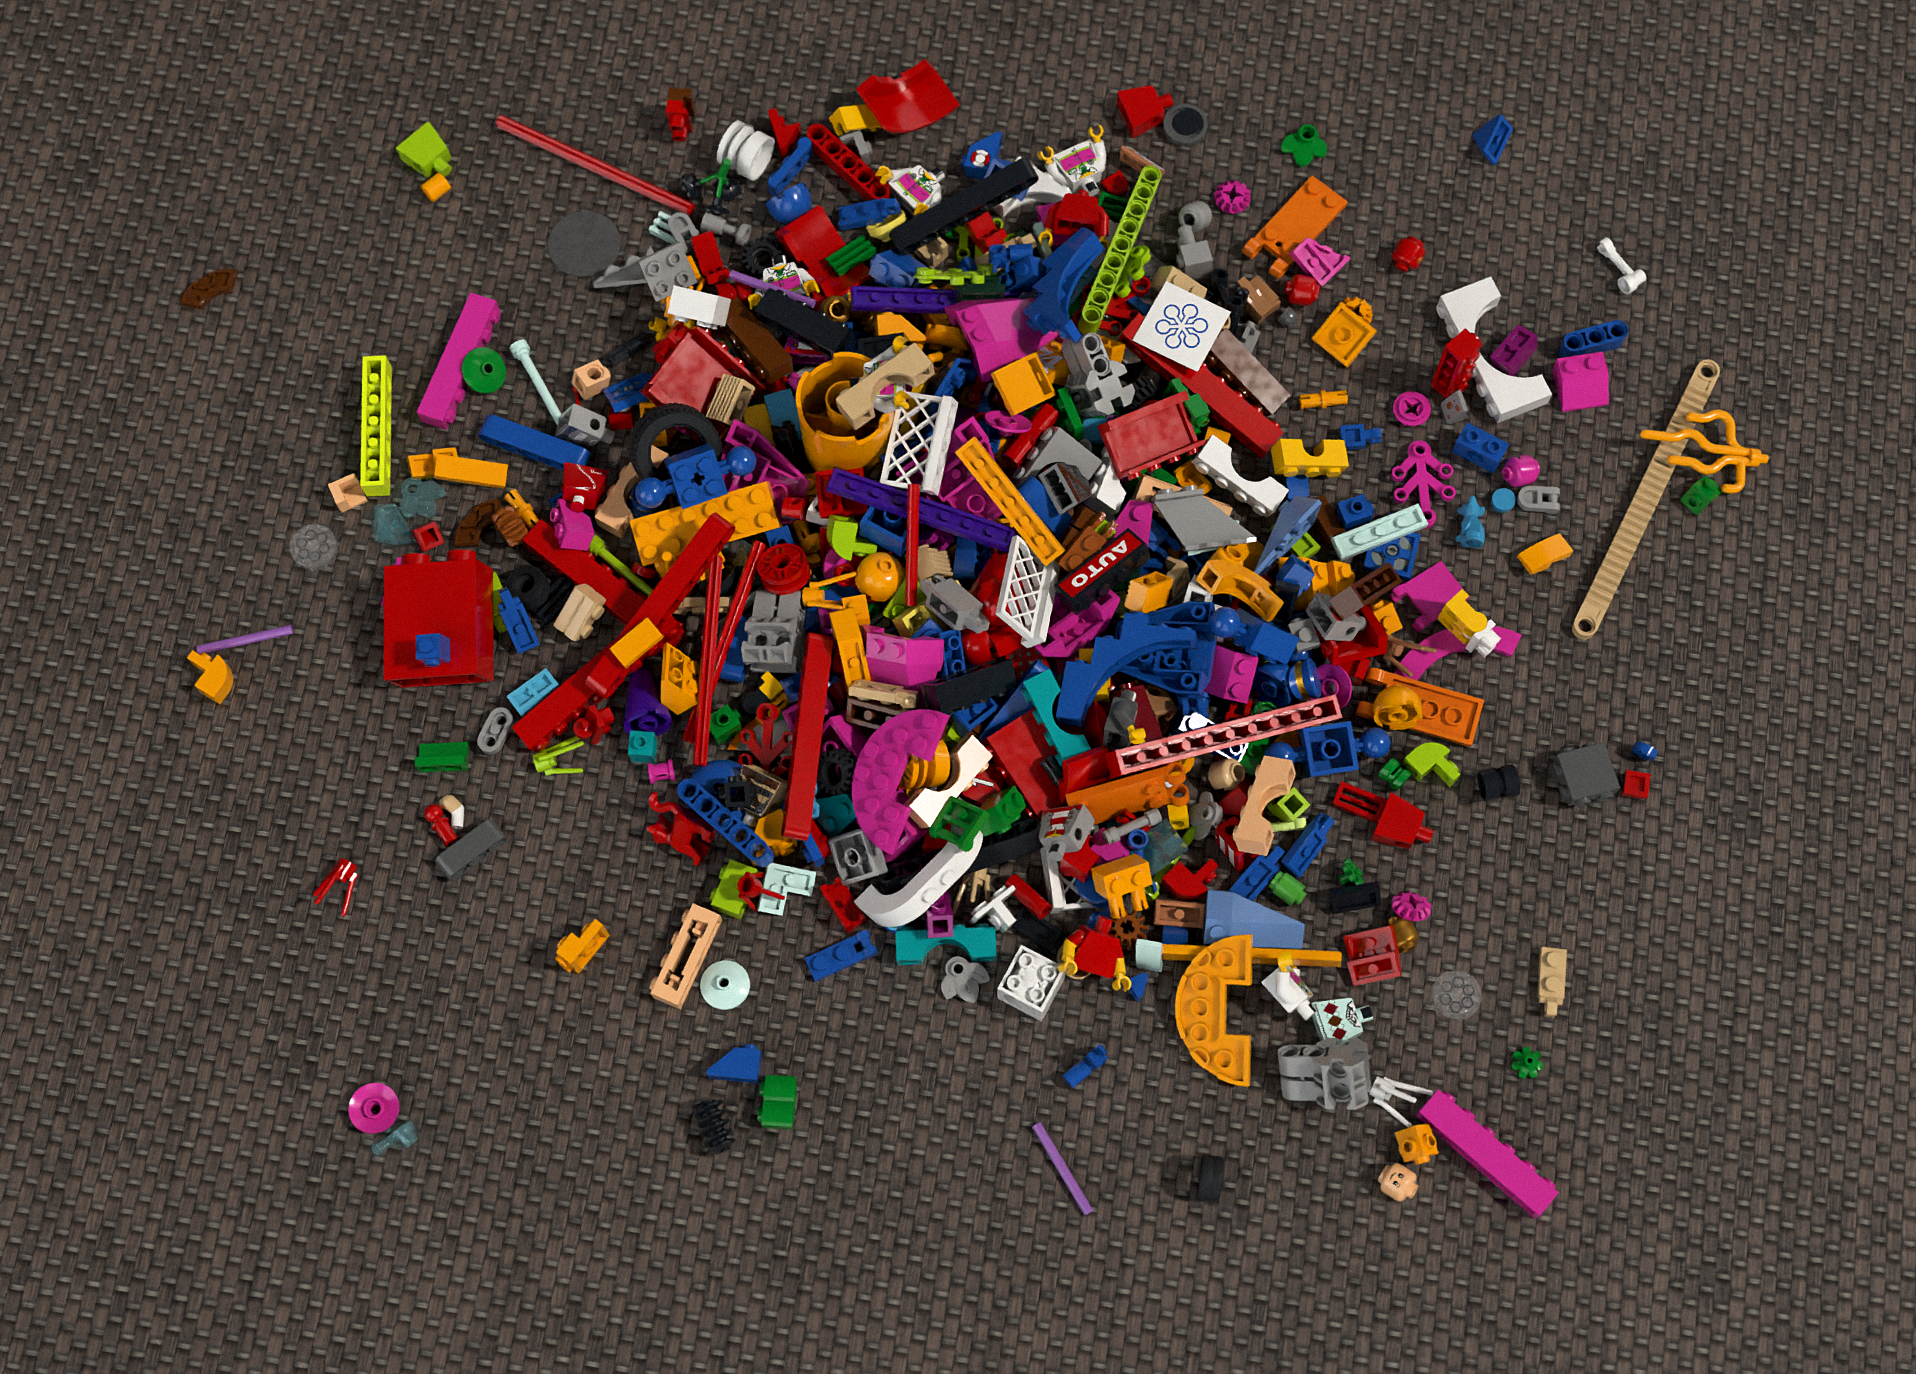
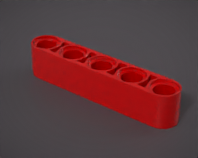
[807,124,891,201]

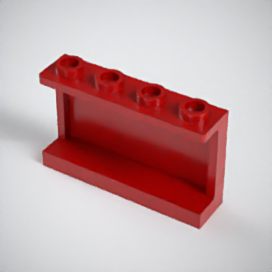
[1097,390,1206,480]

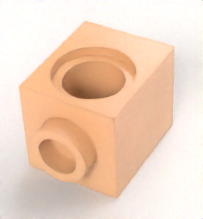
[572,360,611,400]

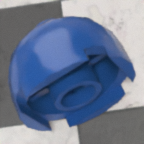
[765,183,812,224]
[1251,661,1295,709]

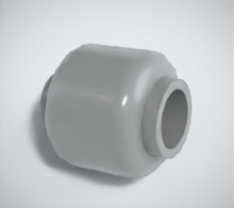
[1178,201,1212,233]

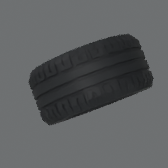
[628,403,723,497]

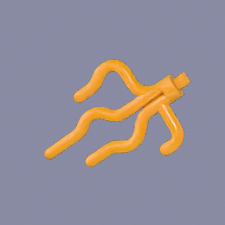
[1640,410,1768,494]

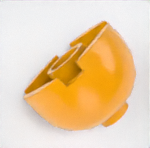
[855,552,904,601]
[1373,684,1423,730]

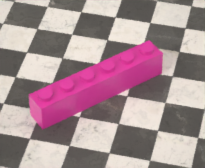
[416,293,501,430]
[1416,1089,1559,1219]

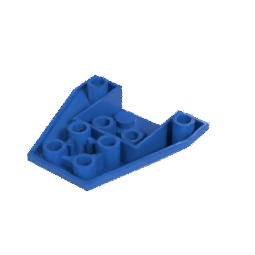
[919,358,978,434]
[1115,601,1217,695]

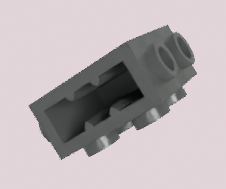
[1552,741,1620,807]

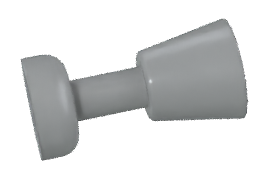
[700,211,751,247]

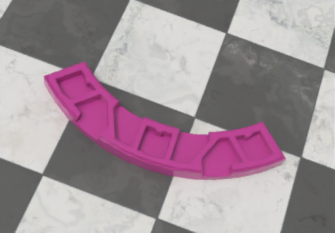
[1394,626,1522,680]

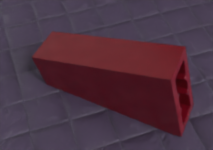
[1112,682,1168,775]

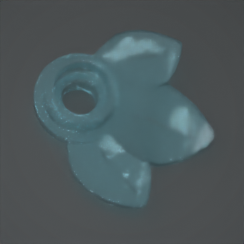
[400,477,446,519]

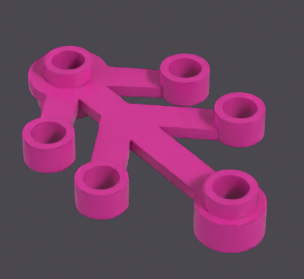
[1391,440,1456,529]

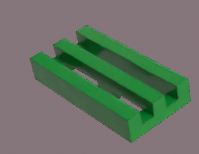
[1098,192,1129,222]
[826,235,877,277]

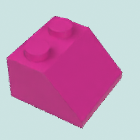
[1552,352,1609,412]
[1203,644,1259,704]

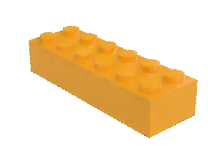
[629,481,783,566]

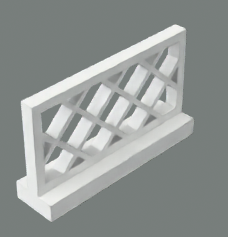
[880,392,958,496]
[996,535,1061,648]
[1040,821,1099,914]

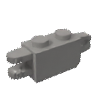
[920,575,990,634]

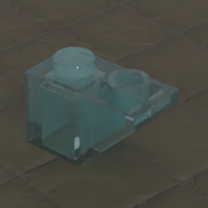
[1143,818,1189,877]

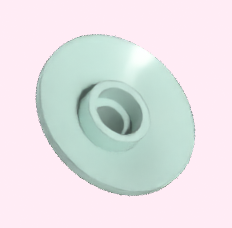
[700,960,750,1010]

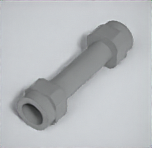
[1102,808,1162,845]

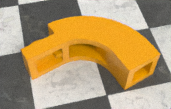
[1196,560,1284,622]

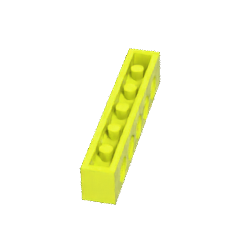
[360,355,392,497]

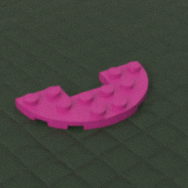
[852,709,950,855]

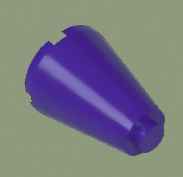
[623,668,672,736]

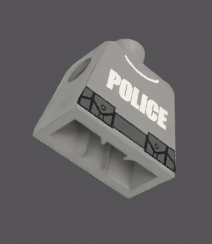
[554,404,615,447]

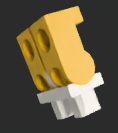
[1437,589,1501,658]

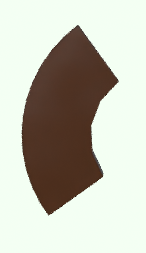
[179,269,238,310]
[454,498,501,549]

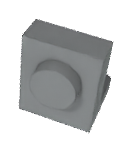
[839,130,873,165]
[1286,618,1320,654]

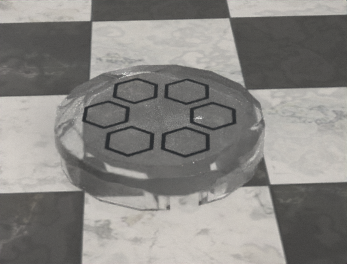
[290,524,338,571]
[1431,970,1482,1021]

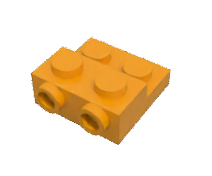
[1305,560,1355,605]
[554,919,610,974]

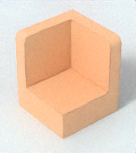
[328,474,367,513]

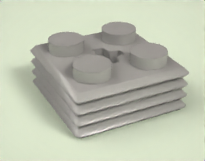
[828,828,888,886]

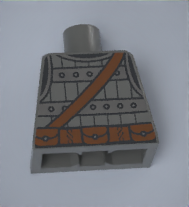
[1038,463,1092,515]

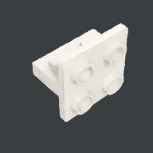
[969,885,1016,934]

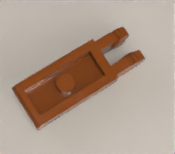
[1057,512,1118,573]

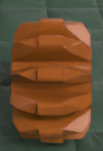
[492,505,528,547]
[1109,908,1148,951]

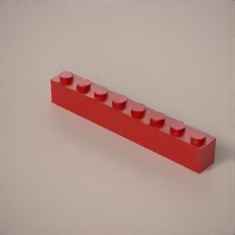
[1118,313,1284,459]
[522,519,687,655]
[512,615,683,753]

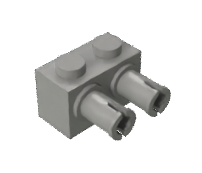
[1175,225,1213,284]

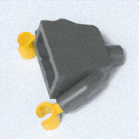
[1103,690,1146,750]

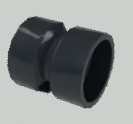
[1477,764,1520,802]

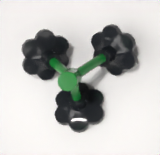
[682,158,741,214]

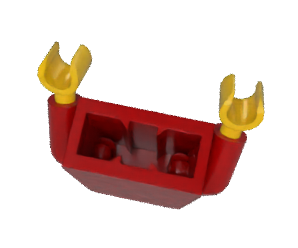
[1039,190,1110,254]

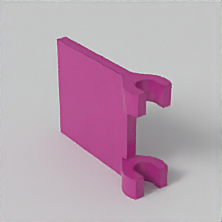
[1389,561,1470,633]

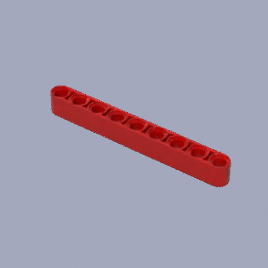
[585,512,736,699]
[781,632,833,841]

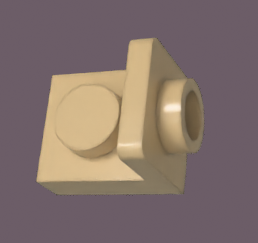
[1165,556,1191,598]

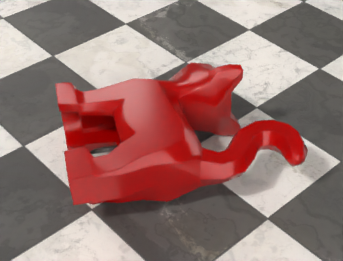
[647,791,717,866]

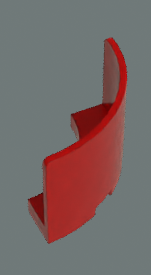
[856,59,960,133]
[775,205,872,298]

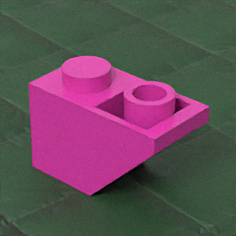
[550,499,594,551]

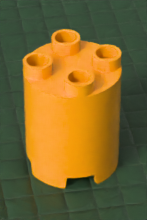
[796,352,897,475]

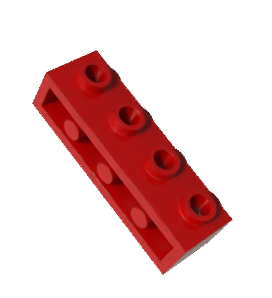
[1431,328,1482,399]

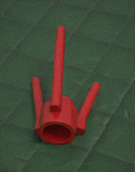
[313,858,359,917]
[737,871,785,912]

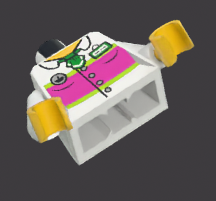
[1037,125,1106,196]
[875,165,945,217]
[748,255,820,310]
[850,336,911,414]
[1262,951,1317,1020]

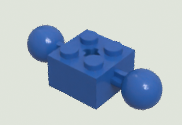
[635,443,757,509]
[1209,607,1313,667]
[1264,721,1391,779]

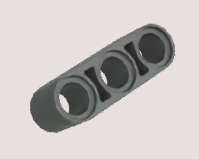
[435,819,507,881]

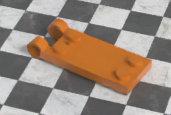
[1242,175,1348,279]
[1355,667,1484,747]
[1065,762,1190,825]

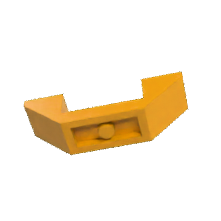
[829,607,871,700]

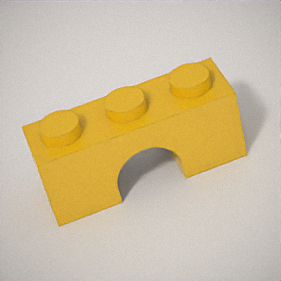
[1271,439,1349,478]

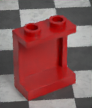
[1314,605,1388,666]

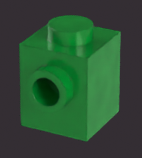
[709,704,743,746]

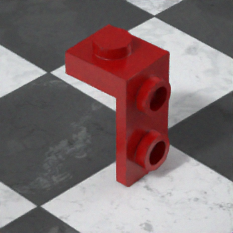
[690,231,730,286]

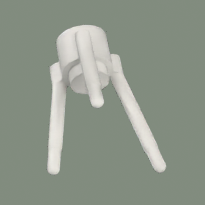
[1369,1076,1434,1128]

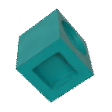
[628,731,658,764]

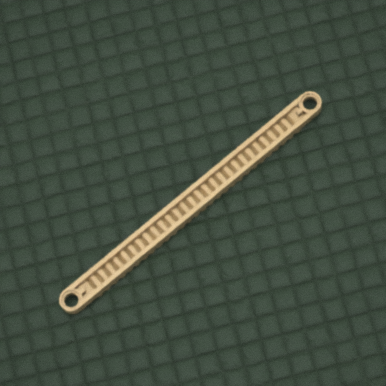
[1572,359,1720,640]

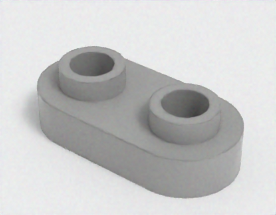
[477,707,514,754]

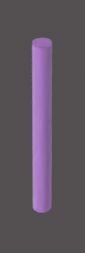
[729,270,816,309]
[197,625,293,655]
[1032,1122,1093,1216]

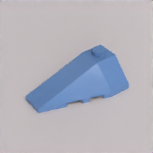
[1254,496,1322,577]
[1203,889,1305,949]

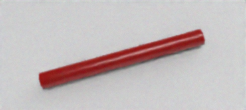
[905,484,920,606]

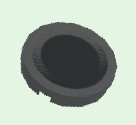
[1163,104,1208,147]

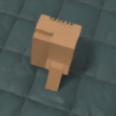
[1237,275,1281,325]

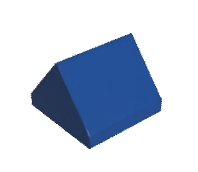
[1162,925,1188,945]
[1129,973,1148,1002]

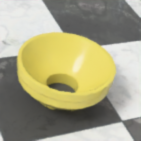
[866,210,907,242]

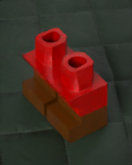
[666,87,696,142]

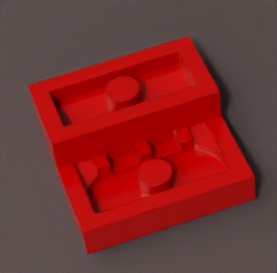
[815,467,869,519]
[1058,745,1108,803]
[1343,924,1401,986]

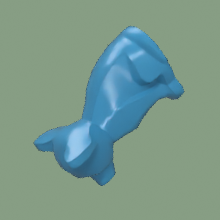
[1455,495,1485,548]

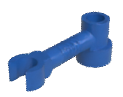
[1127,829,1157,894]

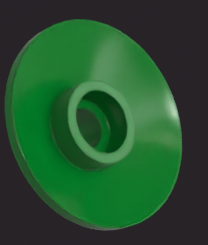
[461,347,506,394]

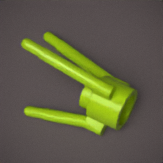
[533,736,584,776]

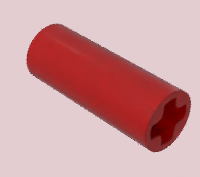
[1004,874,1052,919]

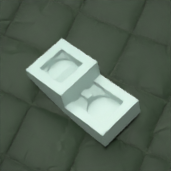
[1136,939,1163,972]

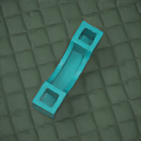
[1021,669,1091,768]
[895,923,997,966]

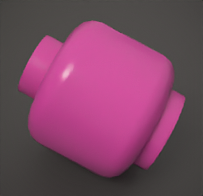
[1502,454,1540,487]

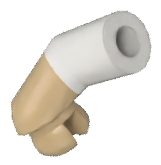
[439,795,464,829]

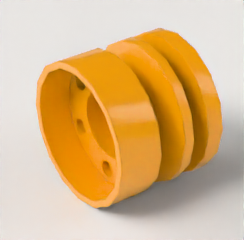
[897,739,950,790]

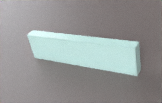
[1331,504,1428,561]

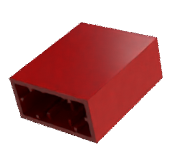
[384,550,494,688]

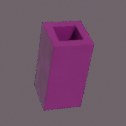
[924,890,953,938]

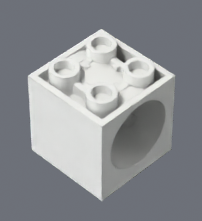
[997,945,1066,1022]

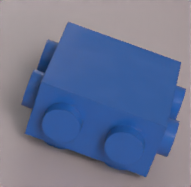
[868,248,931,289]

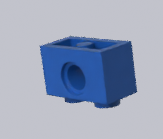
[1452,422,1509,473]

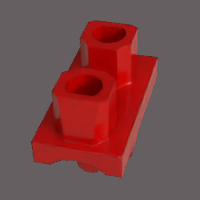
[573,705,614,745]

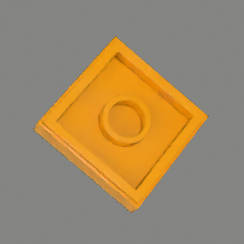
[1311,302,1377,368]

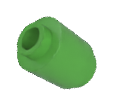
[1269,871,1307,906]

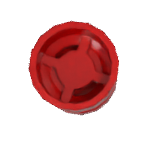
[716,281,752,308]

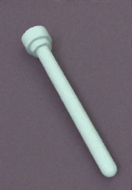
[509,340,561,425]

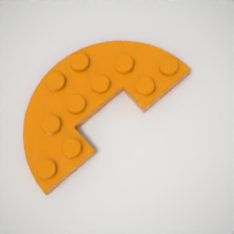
[1175,934,1253,1087]

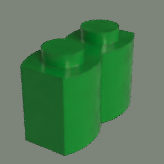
[757,1075,797,1130]

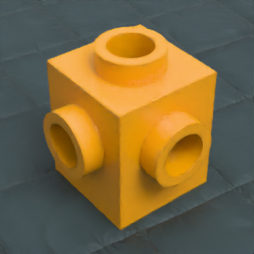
[1395,1124,1438,1165]

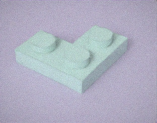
[757,863,817,916]

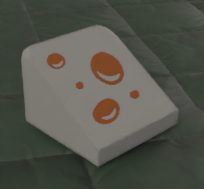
[1441,390,1468,424]

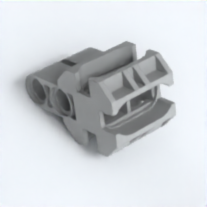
[1061,332,1135,419]
[741,590,807,673]
[1277,1038,1371,1110]

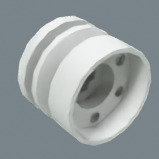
[717,120,775,181]

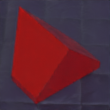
[1216,776,1265,816]

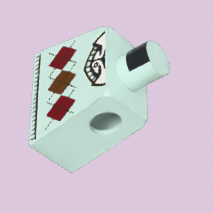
[1311,998,1373,1045]

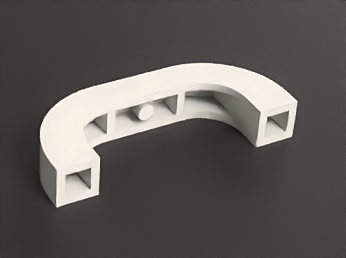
[854,797,983,927]

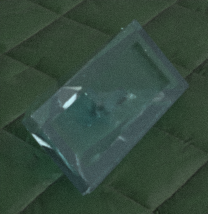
[374,503,416,545]

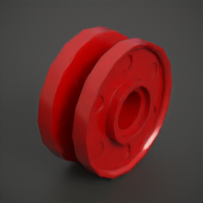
[757,543,810,595]

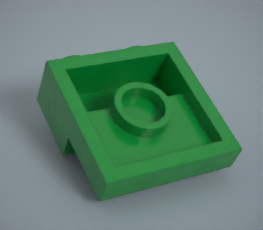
[1159,378,1210,438]

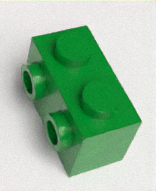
[980,785,1026,837]

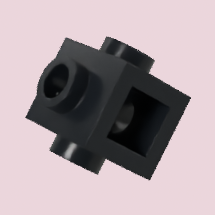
[718,775,754,811]

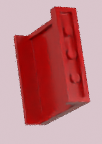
[640,325,766,446]
[981,694,1084,822]

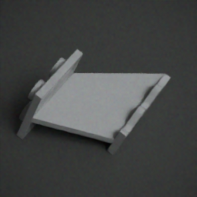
[592,241,697,302]
[1151,485,1256,552]

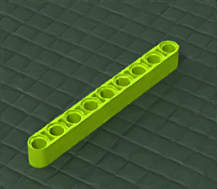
[1078,166,1162,334]

